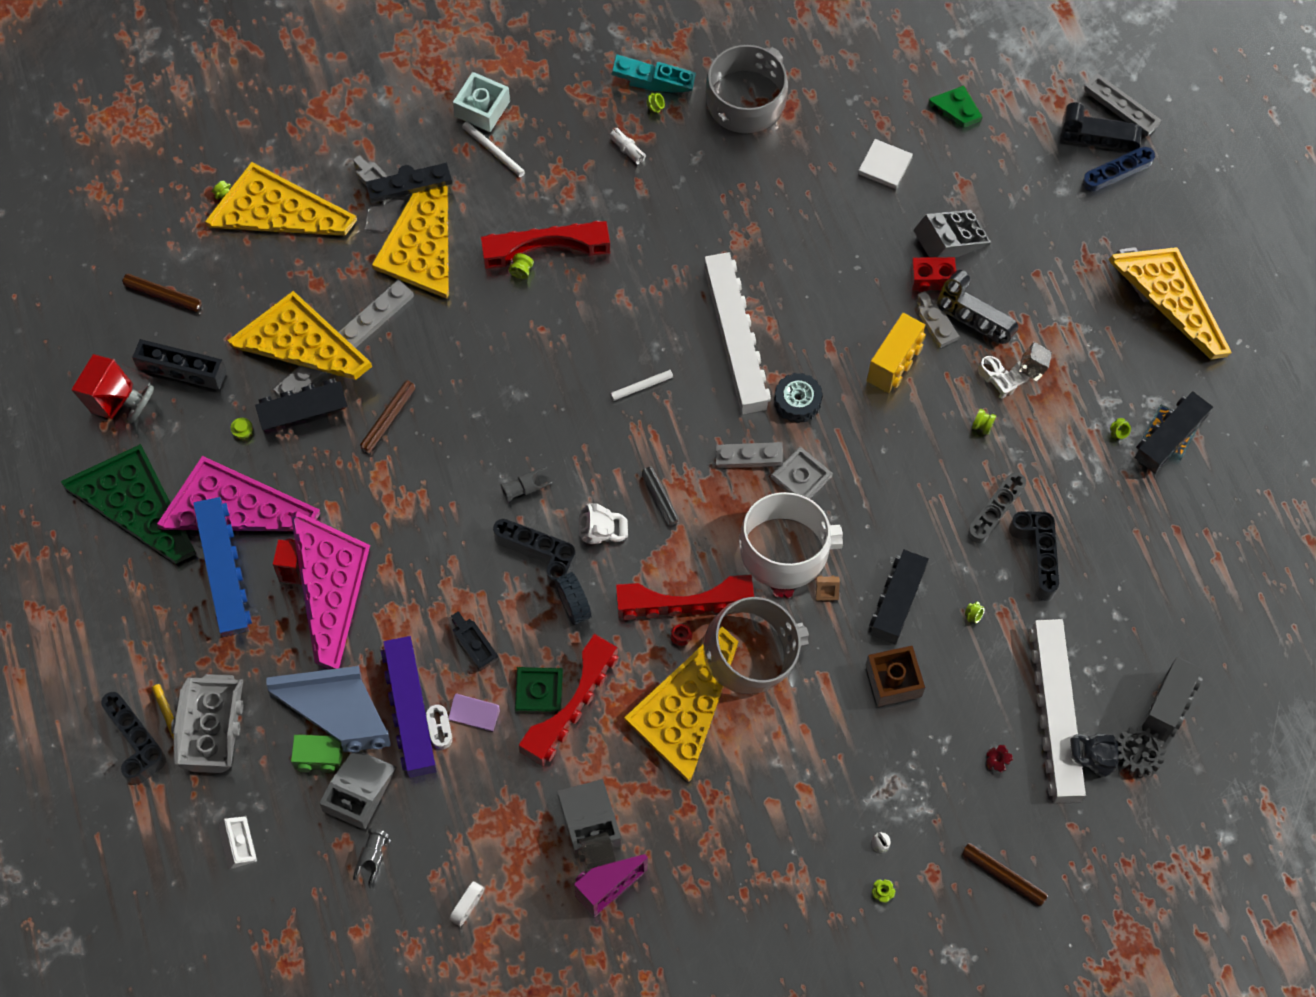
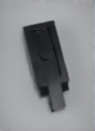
[451,611,499,671]

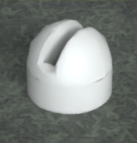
[871,832,891,853]

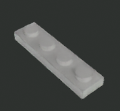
[1084,73,1161,137]

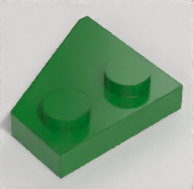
[928,85,983,128]

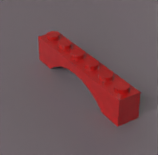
[481,221,610,269]
[616,574,754,620]
[518,634,619,766]

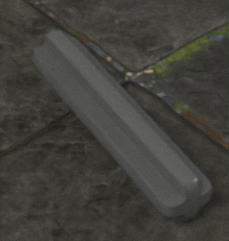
[642,467,679,526]

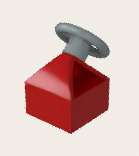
[71,354,154,423]

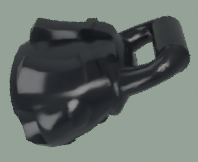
[1070,733,1118,777]

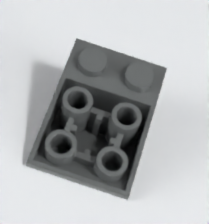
[913,210,991,258]
[319,751,397,830]
[557,779,621,858]

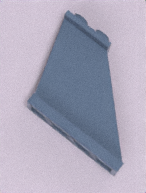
[266,666,391,753]

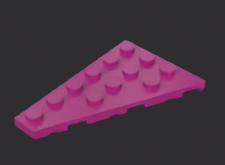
[157,456,320,531]
[291,511,370,669]

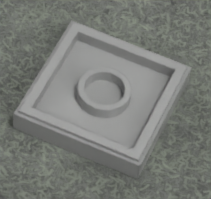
[770,447,833,499]

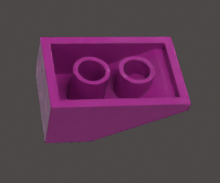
[574,854,648,918]

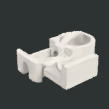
[978,356,1031,399]

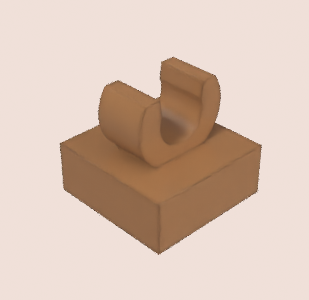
[816,575,840,600]

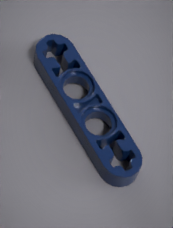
[1082,147,1155,192]

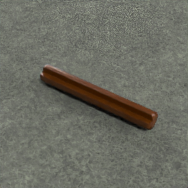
[122,274,202,311]
[360,380,415,453]
[962,843,1048,906]

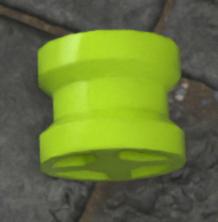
[508,253,534,279]
[972,408,996,435]

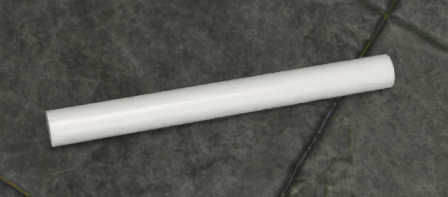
[462,122,525,177]

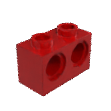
[910,257,956,292]
[273,538,302,585]

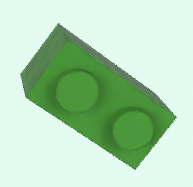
[291,735,343,773]

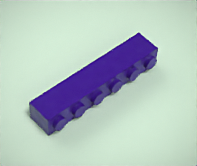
[381,636,437,778]

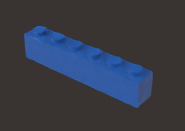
[193,497,252,637]

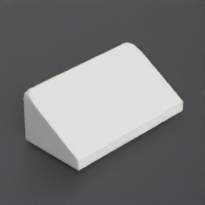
[218,817,257,869]

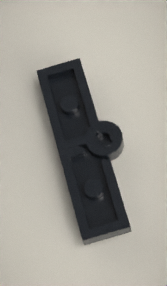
[366,162,452,203]

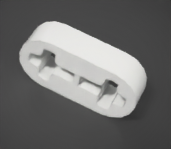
[426,705,452,750]
[449,882,485,927]

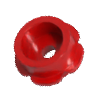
[670,624,693,646]

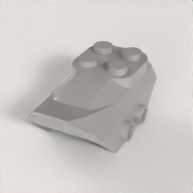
[171,674,243,773]

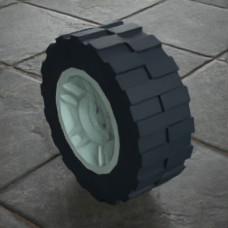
[774,373,823,423]

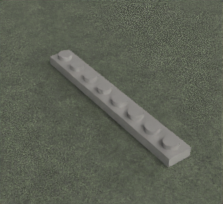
[273,280,414,398]

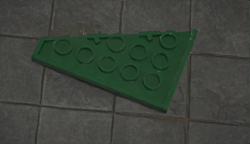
[61,444,196,564]

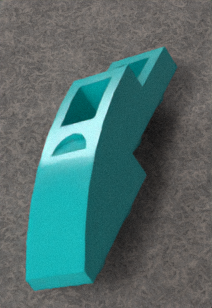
[611,54,696,92]

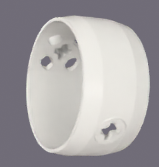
[739,492,843,589]

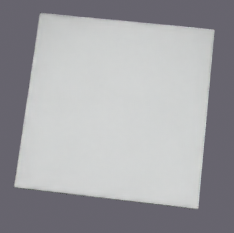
[858,139,913,189]

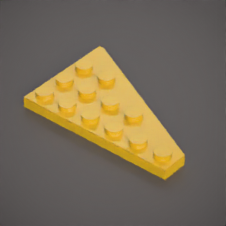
[205,162,357,236]
[372,185,449,298]
[1108,248,1232,359]
[227,291,372,380]
[624,627,738,782]

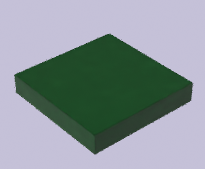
[515,667,563,714]

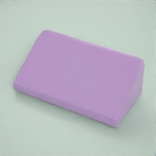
[449,694,500,732]

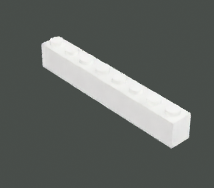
[704,252,771,415]
[1029,619,1086,803]

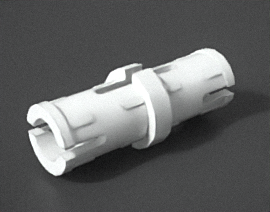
[609,128,646,164]

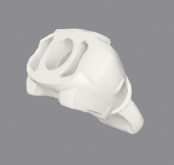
[579,503,628,544]

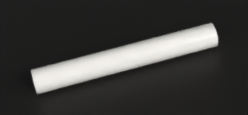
[610,370,673,401]

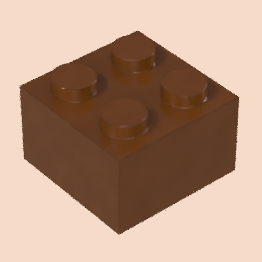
[865,645,925,707]

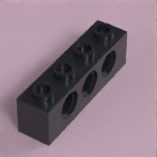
[132,339,227,390]

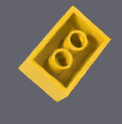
[867,313,926,393]

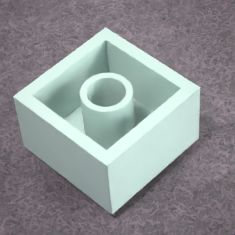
[453,72,510,132]

